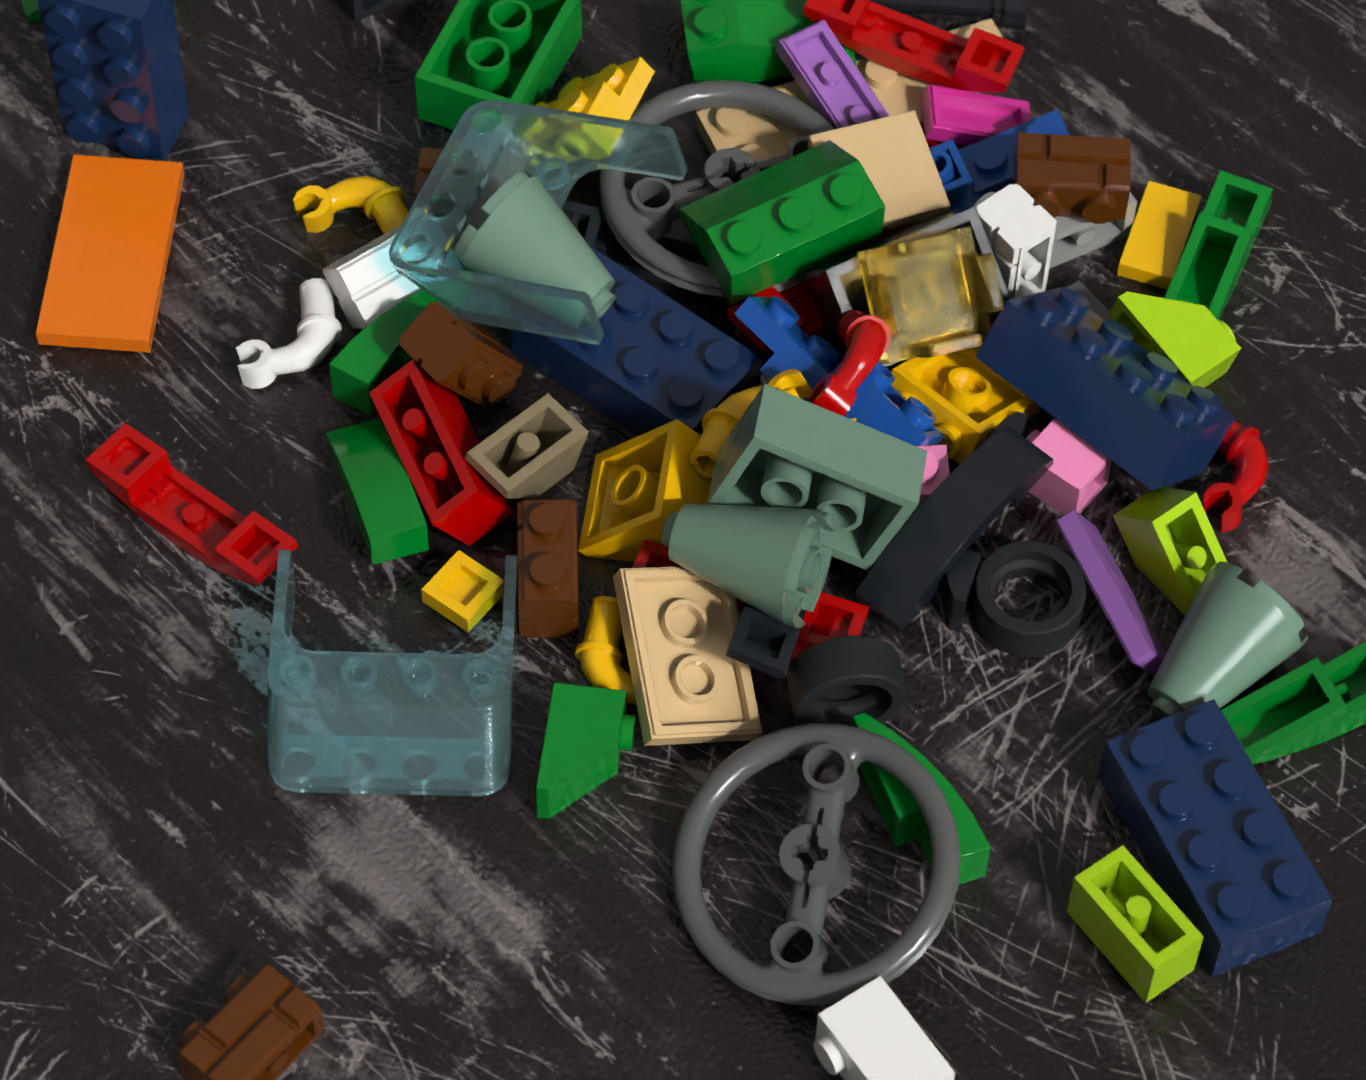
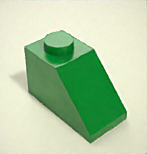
[536,682,636,819]

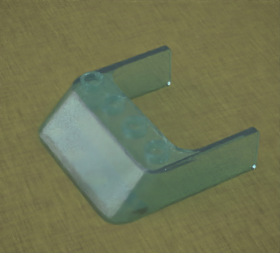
[389,100,688,345]
[268,550,518,796]

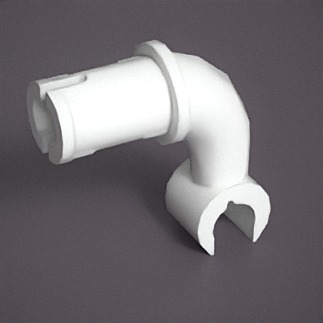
[236,278,342,389]

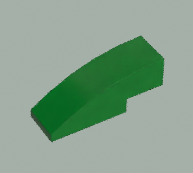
[1165,170,1273,319]
[329,270,482,416]
[325,418,429,565]
[1221,641,1366,765]
[852,713,991,885]

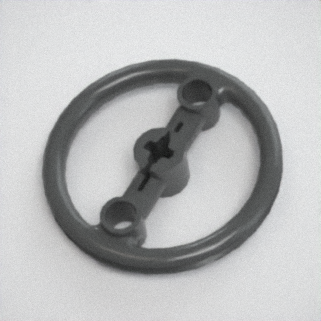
[600,80,836,297]
[672,723,961,1005]

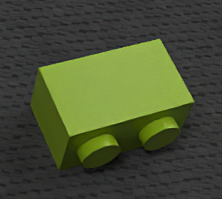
[1067,845,1204,1003]

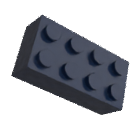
[38,0,190,161]
[511,246,762,436]
[975,287,1236,491]
[1098,699,1333,978]

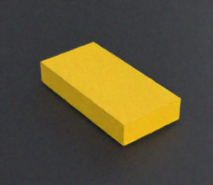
[1117,181,1202,290]

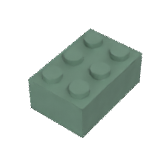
[707,384,927,571]

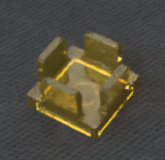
[857,226,1004,364]

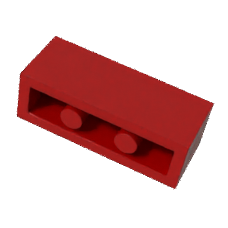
[369,359,514,546]

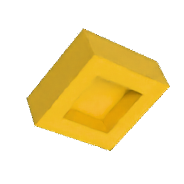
[421,550,505,633]

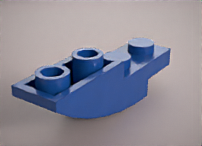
[910,109,1070,226]
[734,296,944,446]

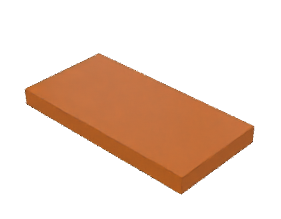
[36,154,185,353]

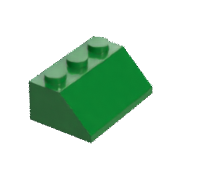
[679,140,885,305]

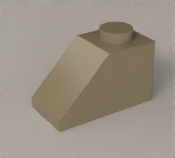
[465,393,589,499]

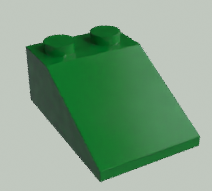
[681,0,856,83]

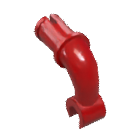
[808,310,891,416]
[1203,421,1269,533]

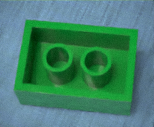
[415,0,582,151]

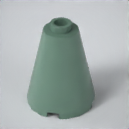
[453,170,616,324]
[662,503,835,628]
[1148,561,1308,720]

